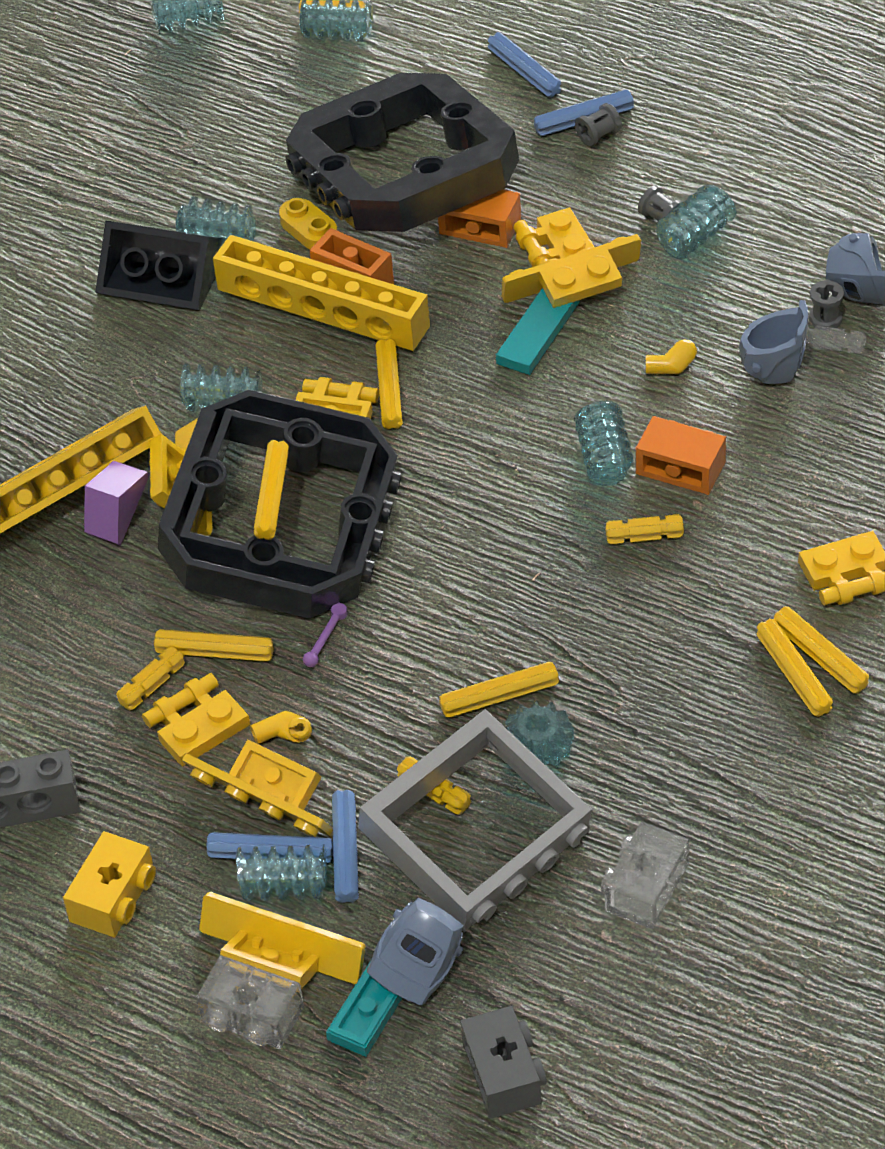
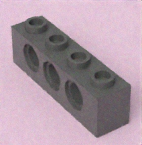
[0,749,81,828]

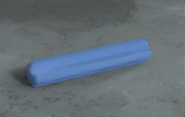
[488,32,561,98]
[534,90,634,136]
[332,790,359,903]
[206,832,333,863]

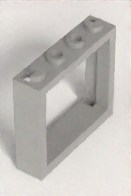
[358,709,592,932]

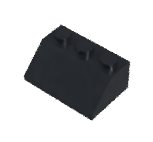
[95,220,222,310]

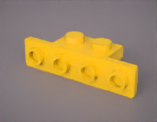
[501,234,641,308]
[149,418,212,536]
[182,739,333,838]
[199,892,366,992]

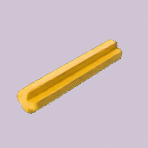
[376,338,403,430]
[253,440,289,540]
[774,606,869,694]
[757,618,833,717]
[154,629,274,662]
[439,662,559,718]

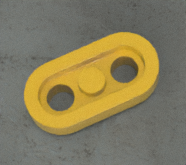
[279,198,337,250]

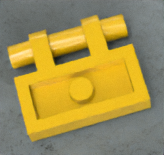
[513,207,594,267]
[295,377,379,419]
[798,531,885,606]
[142,673,250,767]

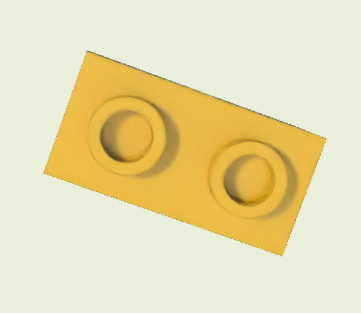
[63,831,156,938]

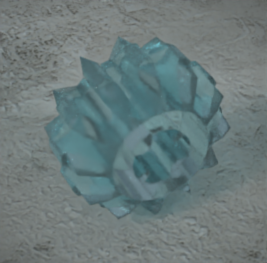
[505,699,574,768]

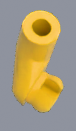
[646,339,697,374]
[250,711,312,744]

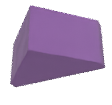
[84,461,150,546]

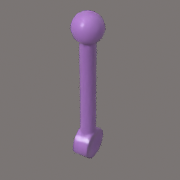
[302,603,347,667]

